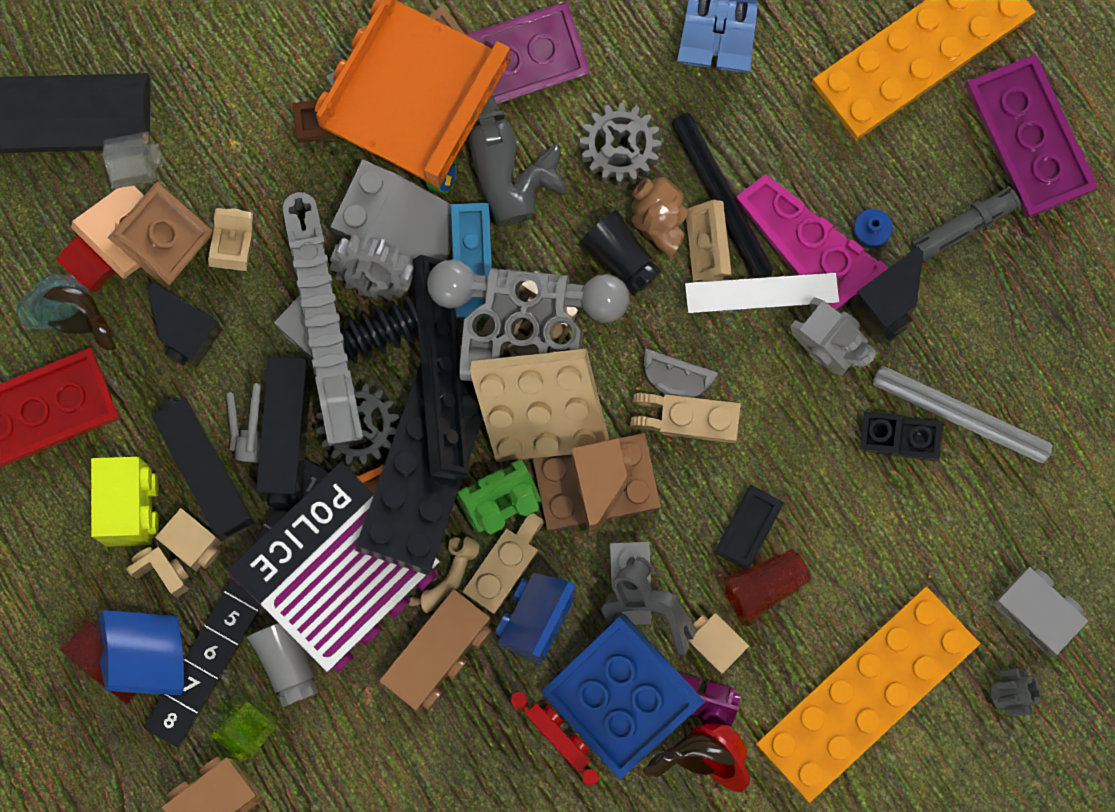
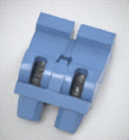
[677,0,758,74]

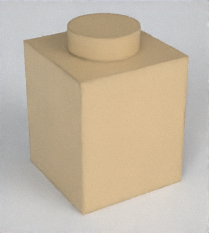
[155,508,222,572]
[688,613,749,677]

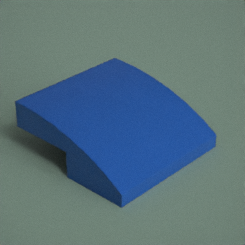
[98,610,184,695]

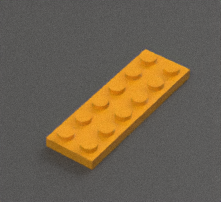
[811,0,1036,141]
[755,586,980,803]

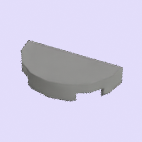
[643,349,718,398]

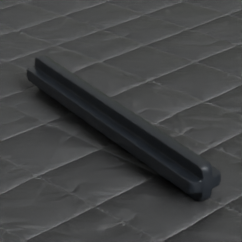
[672,112,773,278]

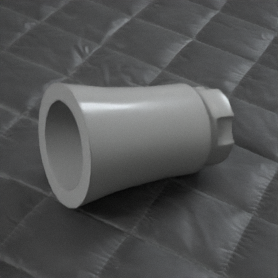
[246,623,319,707]

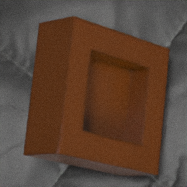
[292,100,335,143]

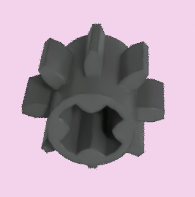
[991,668,1041,717]

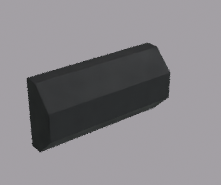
[0,73,151,153]

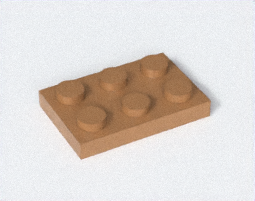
[532,433,661,532]

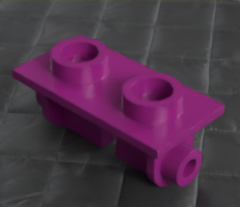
[679,673,741,727]

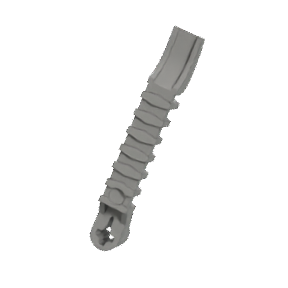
[283,192,363,446]

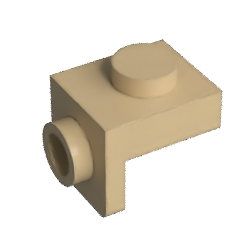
[208,208,253,271]
[126,547,190,598]

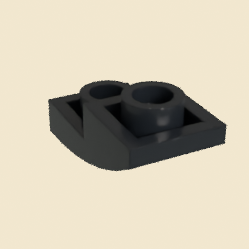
[860,412,944,462]

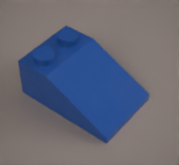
[495,572,576,667]

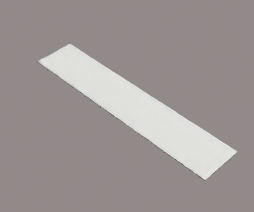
[685,273,839,313]

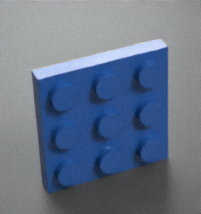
[541,613,705,780]

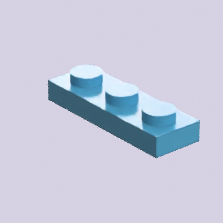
[451,203,492,319]

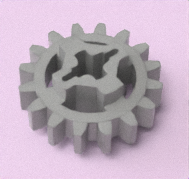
[580,103,661,186]
[330,235,414,301]

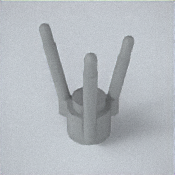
[226,383,262,463]

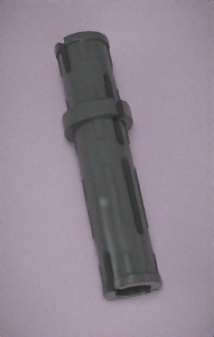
[911,186,1021,263]

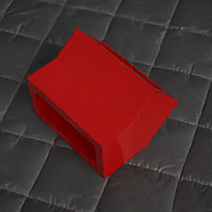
[55,236,116,292]

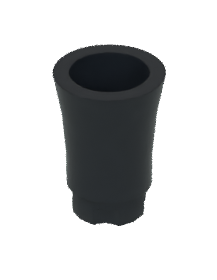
[577,210,661,296]

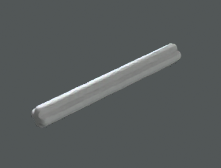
[873,366,1053,463]

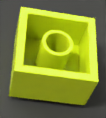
[91,457,159,547]

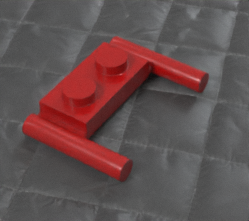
[511,692,599,788]

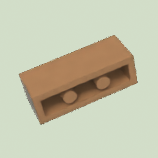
[379,589,492,713]

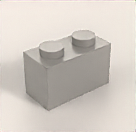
[992,567,1088,658]

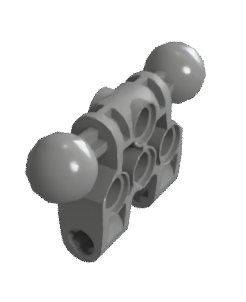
[427,259,630,381]

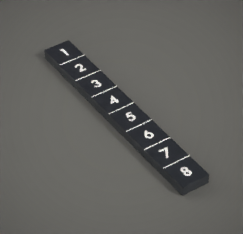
[144,459,329,748]

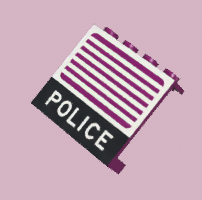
[227,462,440,675]

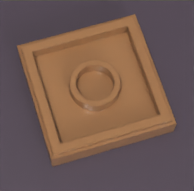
[108,182,213,288]

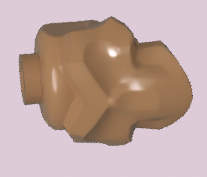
[631,176,688,256]

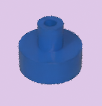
[853,209,893,249]

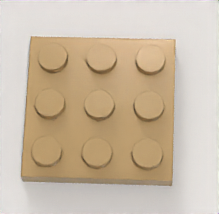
[469,349,609,462]

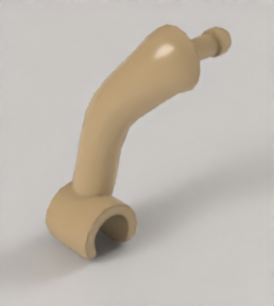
[408,537,479,613]

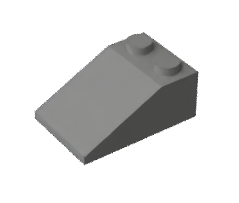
[331,159,452,272]

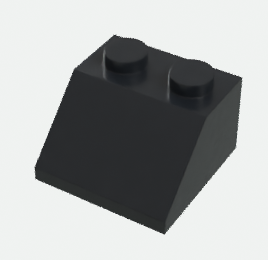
[848,246,923,344]

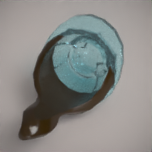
[16,274,116,351]

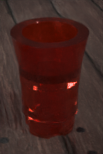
[721,549,811,626]

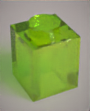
[211,701,277,761]

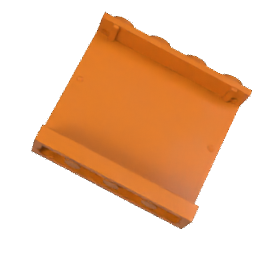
[315,0,511,188]

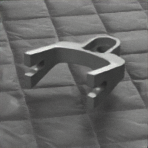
[602,556,697,655]

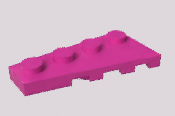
[736,174,889,311]

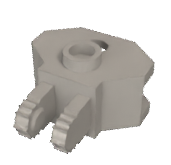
[791,297,876,376]

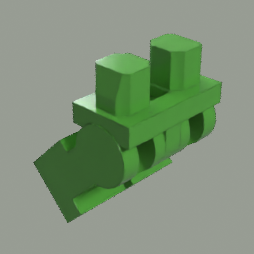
[456,459,542,535]

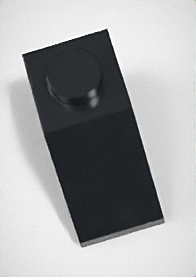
[149,282,222,367]

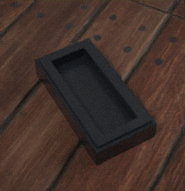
[714,484,785,571]

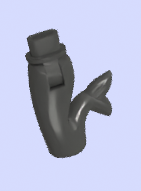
[469,96,566,227]

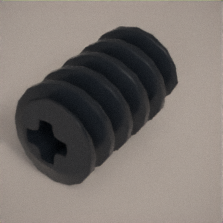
[341,295,418,364]

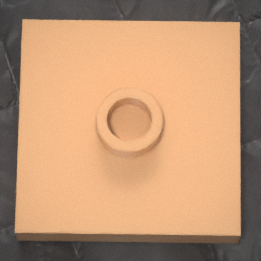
[71,180,144,279]

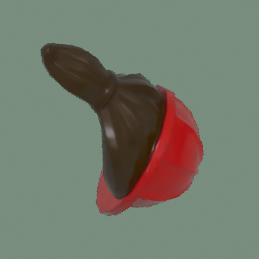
[643,723,750,792]

